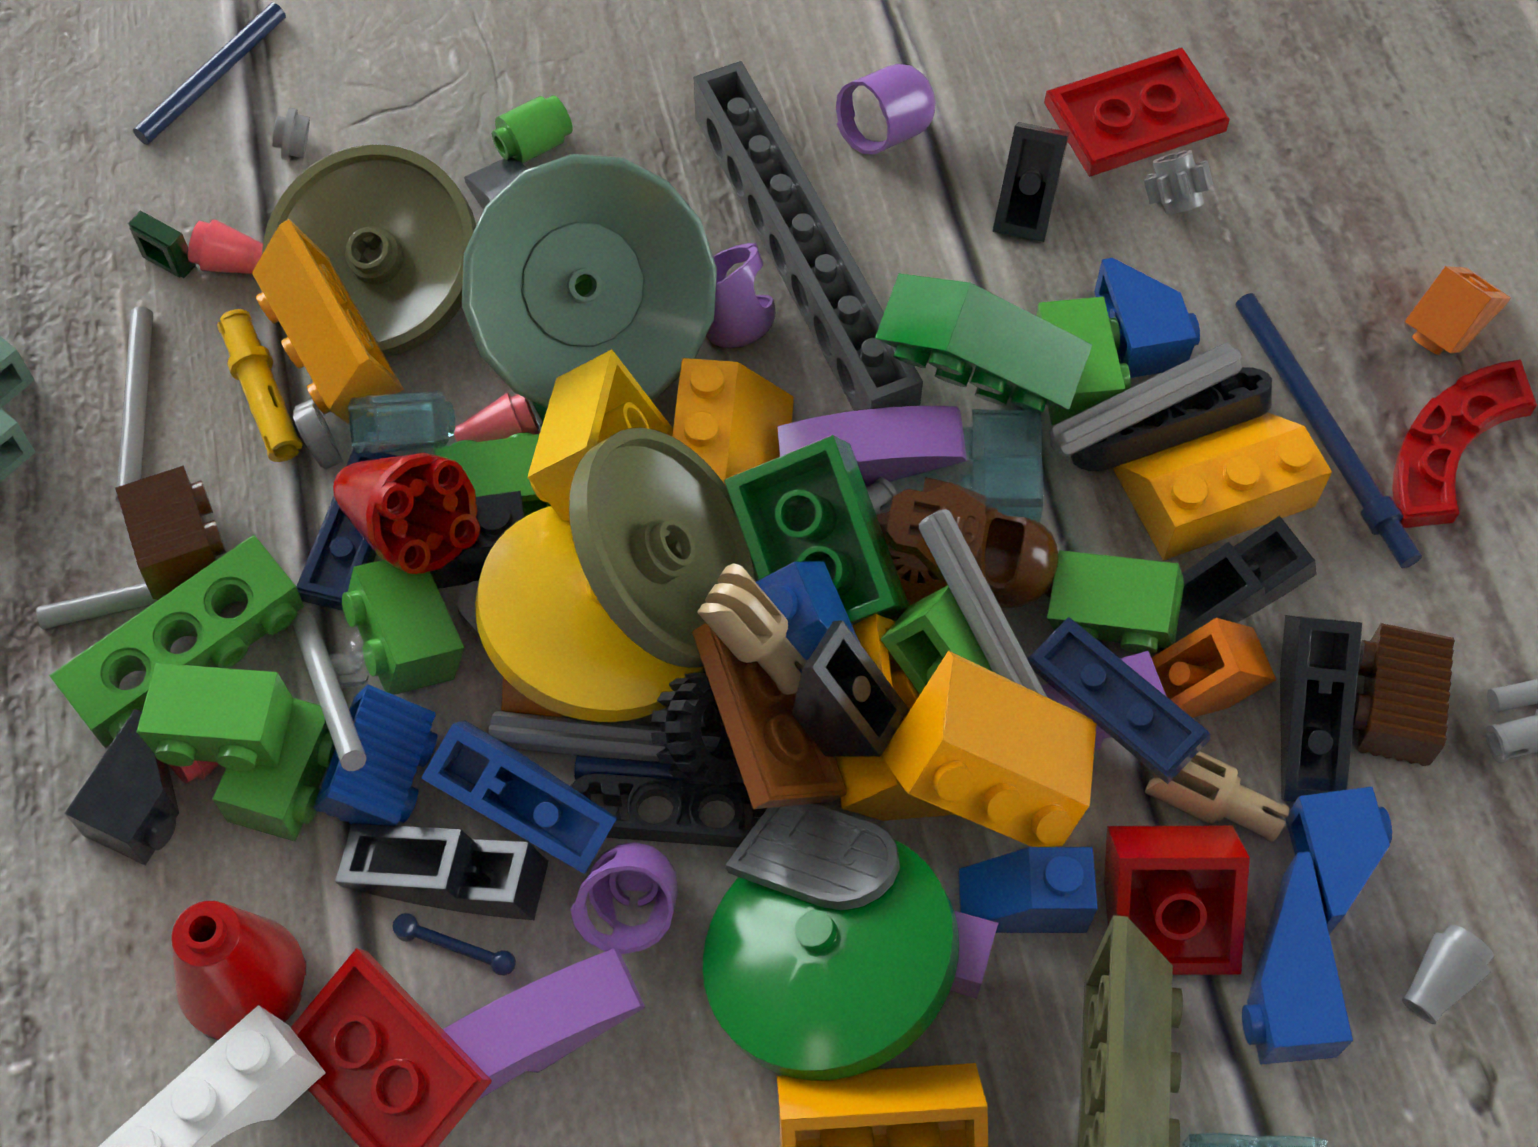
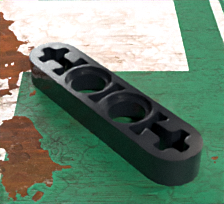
[1071,367,1272,471]
[571,773,767,848]

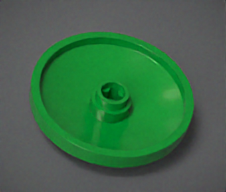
[702,838,959,1080]

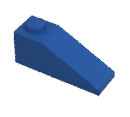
[421,720,617,874]
[1242,851,1353,1065]

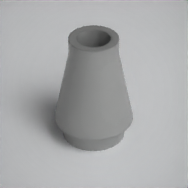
[1402,924,1494,1024]

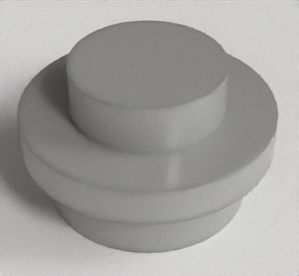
[272,107,310,161]

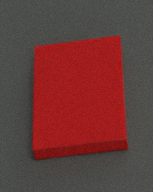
[1044,47,1230,177]
[291,948,492,1147]

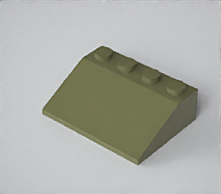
[1078,915,1183,1147]

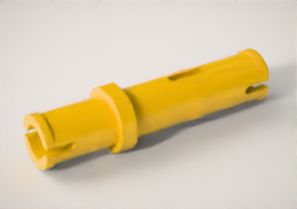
[217,309,302,462]

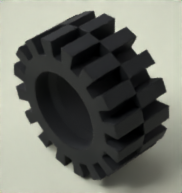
[651,672,743,785]

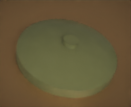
[262,144,477,357]
[569,428,759,668]

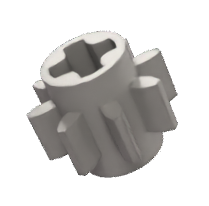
[1144,150,1213,214]

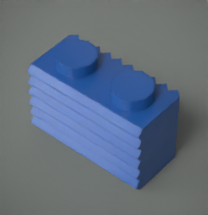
[313,684,438,826]

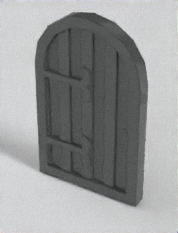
[725,804,900,910]

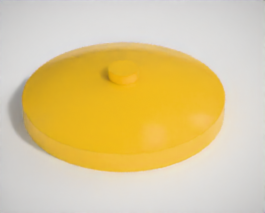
[475,506,705,722]

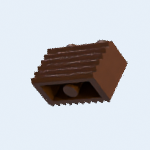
[115,465,227,600]
[1353,623,1455,766]

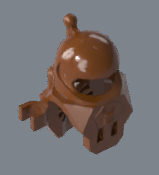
[876,477,1058,619]

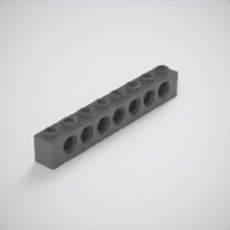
[693,61,923,411]

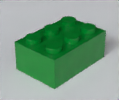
[875,273,1092,413]
[724,435,909,625]

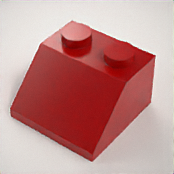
[1104,825,1250,975]

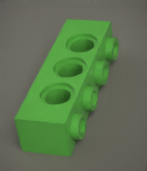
[49,535,304,748]

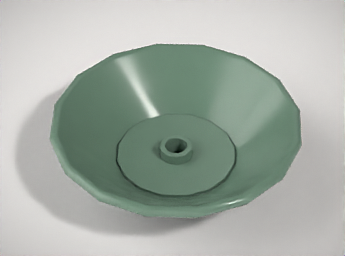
[462,154,717,408]

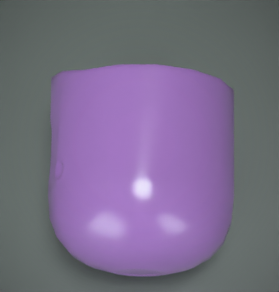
[836,64,936,154]
[706,243,776,348]
[570,842,678,954]

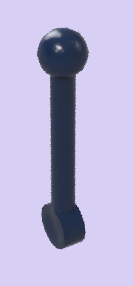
[392,913,516,976]

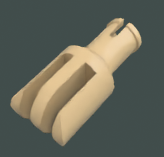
[697,563,808,695]
[1145,751,1290,842]

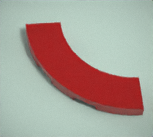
[1392,359,1537,528]

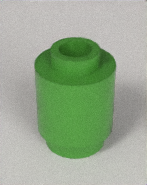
[492,95,573,164]

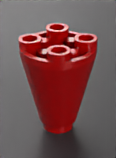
[333,453,480,574]

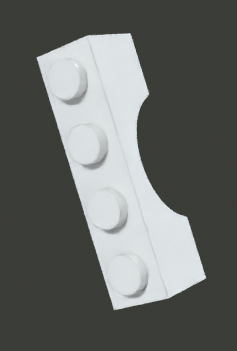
[98,1005,326,1147]

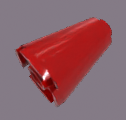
[171,901,306,1040]

